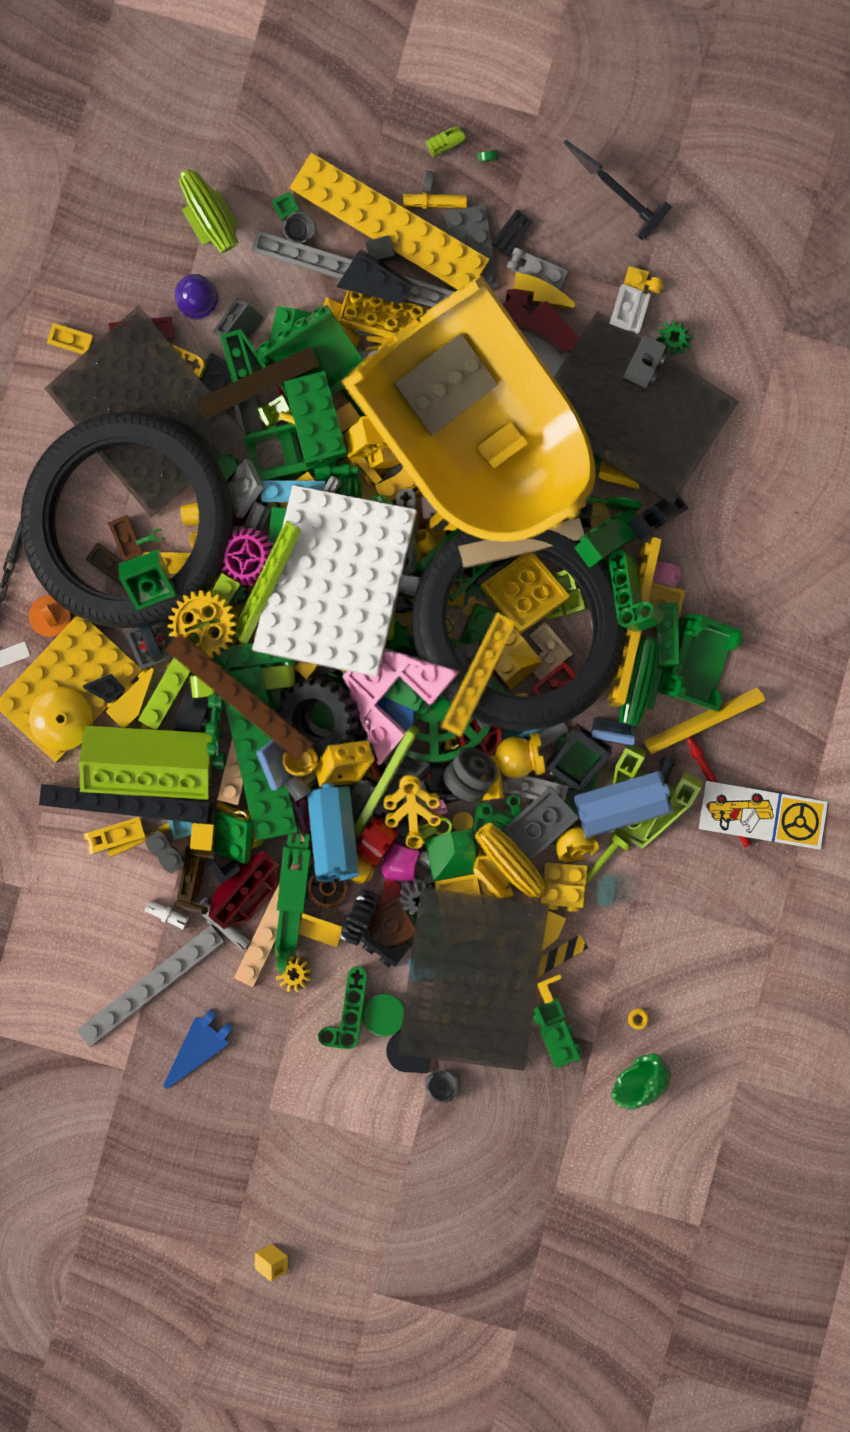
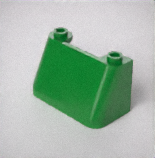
[658,613,744,712]

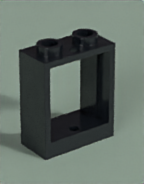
[547,723,612,793]

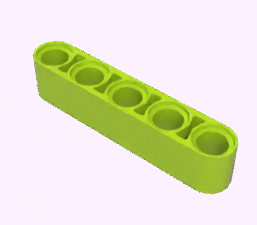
[190,665,296,698]

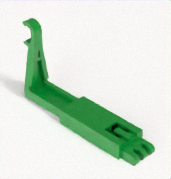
[274,833,311,974]

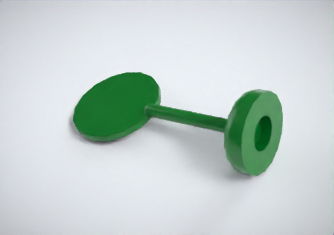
[586,496,642,511]

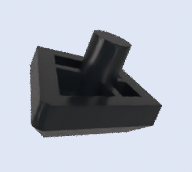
[82,674,126,703]

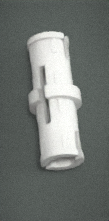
[145,899,189,930]

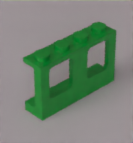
[244,423,338,481]

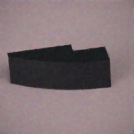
[628,491,689,540]

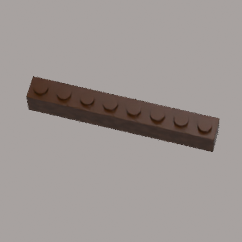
[165,633,314,761]

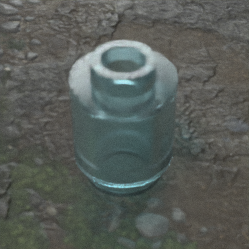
[594,875,618,907]

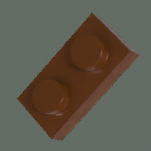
[108,515,143,562]

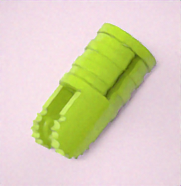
[425,127,466,158]

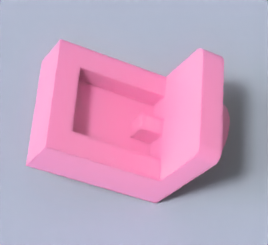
[652,561,681,588]

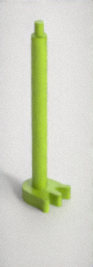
[561,833,631,910]

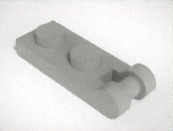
[506,248,568,290]

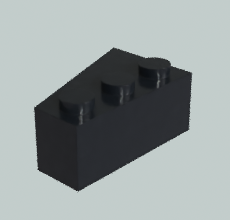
[336,249,414,304]
[174,674,212,733]

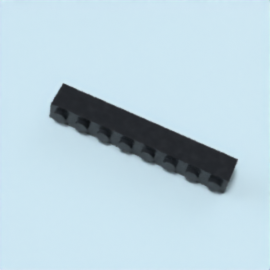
[39,784,213,824]

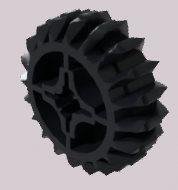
[340,889,380,946]

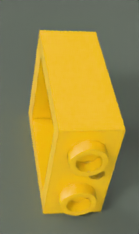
[314,741,374,787]

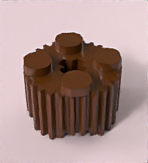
[306,871,350,909]

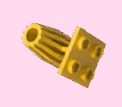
[473,823,546,900]

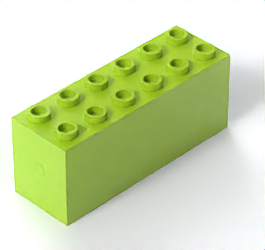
[79,726,213,800]

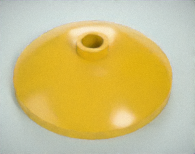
[29,687,93,751]

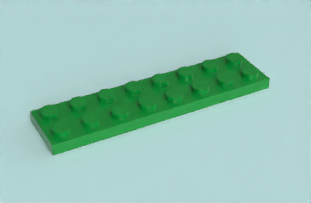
[224,665,298,841]

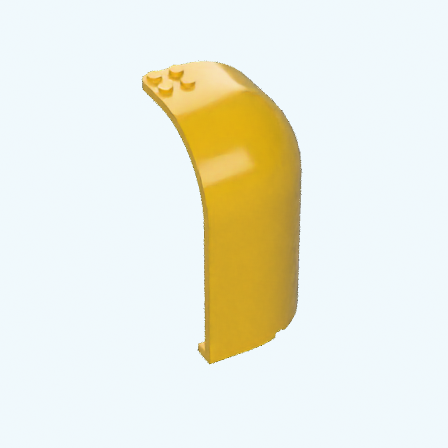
[342,275,595,541]

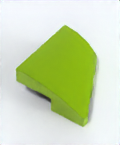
[545,570,588,621]

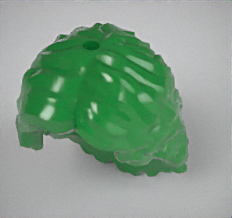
[611,1053,671,1110]

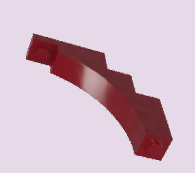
[503,295,580,355]

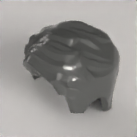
[425,1069,460,1103]

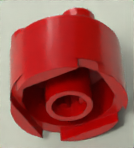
[356,816,399,867]

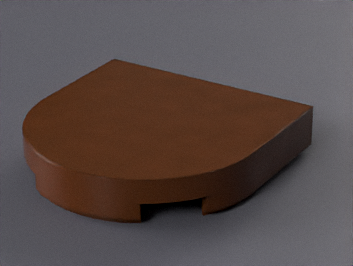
[369,897,420,948]

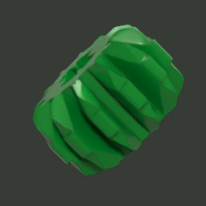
[656,320,692,356]
[334,477,363,499]

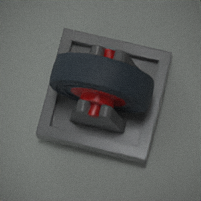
[124,621,174,670]

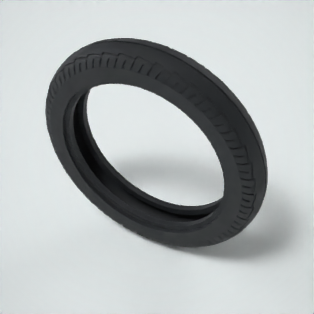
[20,412,233,628]
[412,529,627,730]

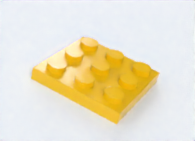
[481,553,570,634]

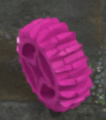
[222,528,274,586]

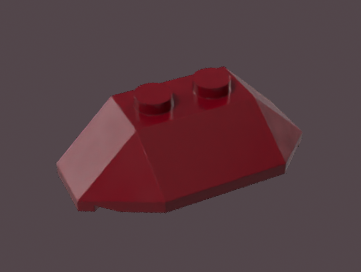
[208,851,279,929]

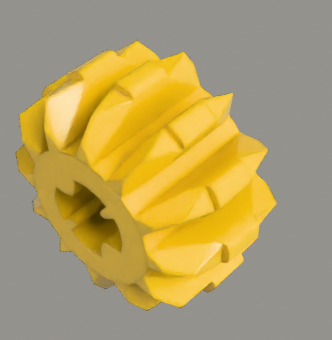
[276,957,312,992]

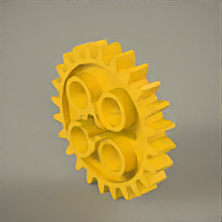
[168,590,238,659]

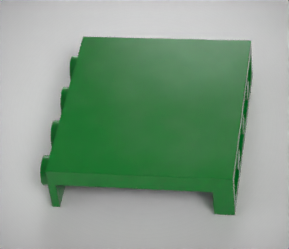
[256,305,364,398]

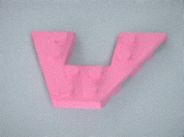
[343,648,459,765]

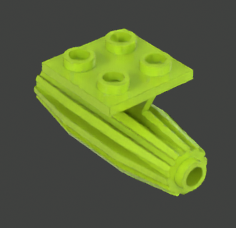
[178,169,239,254]

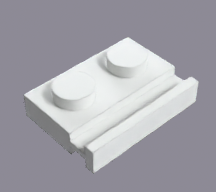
[609,284,651,334]

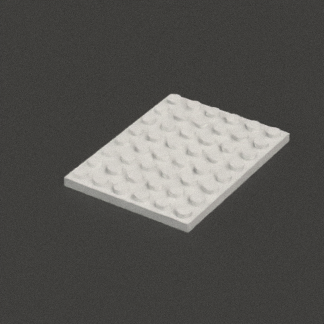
[252,485,417,677]

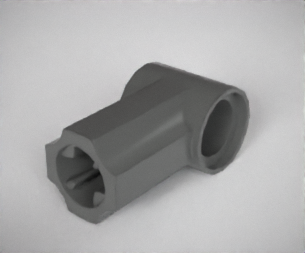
[241,500,272,543]
[284,770,318,801]

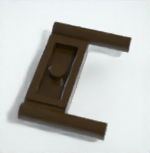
[174,846,219,915]

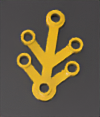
[384,775,441,849]

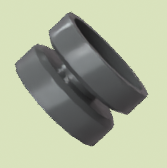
[443,747,499,802]

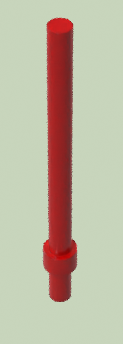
[685,735,752,848]

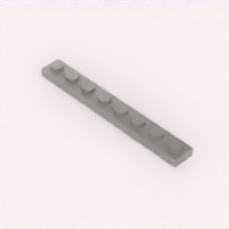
[77,925,224,1047]

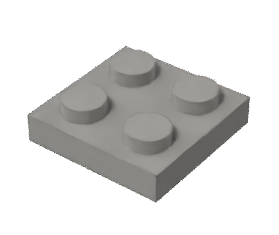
[227,459,264,518]

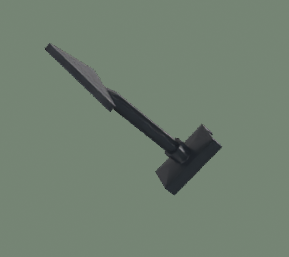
[563,140,672,241]

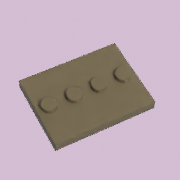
[393,333,498,436]

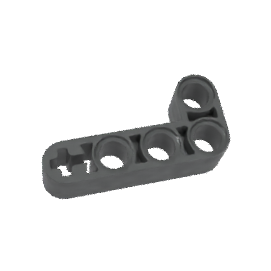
[396,488,421,575]

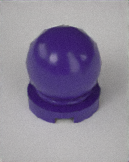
[174,274,218,320]

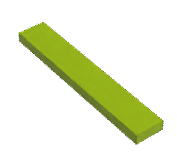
[232,520,302,644]
[354,725,419,840]

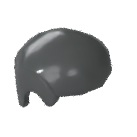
[283,211,315,244]

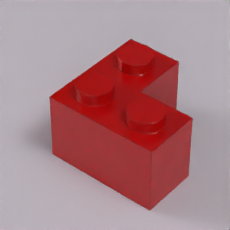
[531,661,576,696]

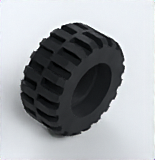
[277,676,362,760]

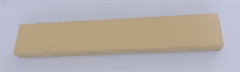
[458,518,584,568]

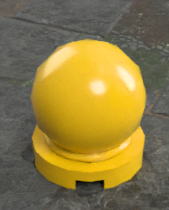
[495,733,545,778]

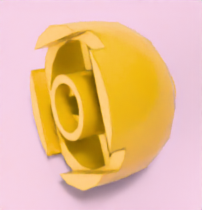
[555,824,599,863]

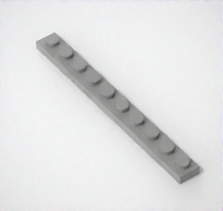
[251,231,454,308]

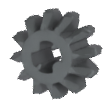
[399,879,436,916]

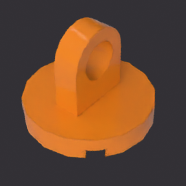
[29,595,71,637]

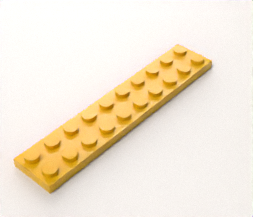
[289,153,490,290]

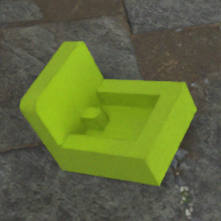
[257,395,292,426]

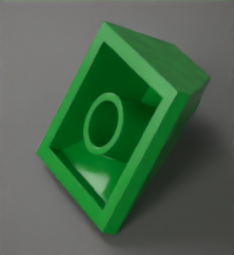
[425,829,476,882]

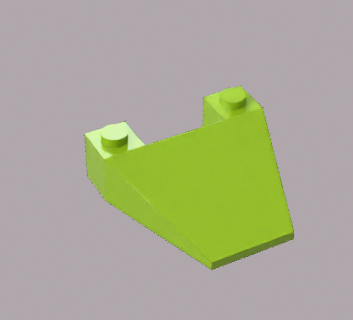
[610,744,703,849]

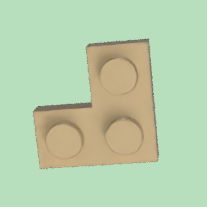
[529,622,572,681]

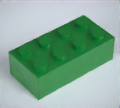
[284,371,347,467]

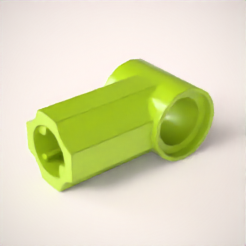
[413,817,454,845]

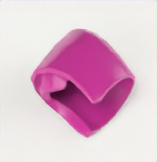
[381,842,419,881]

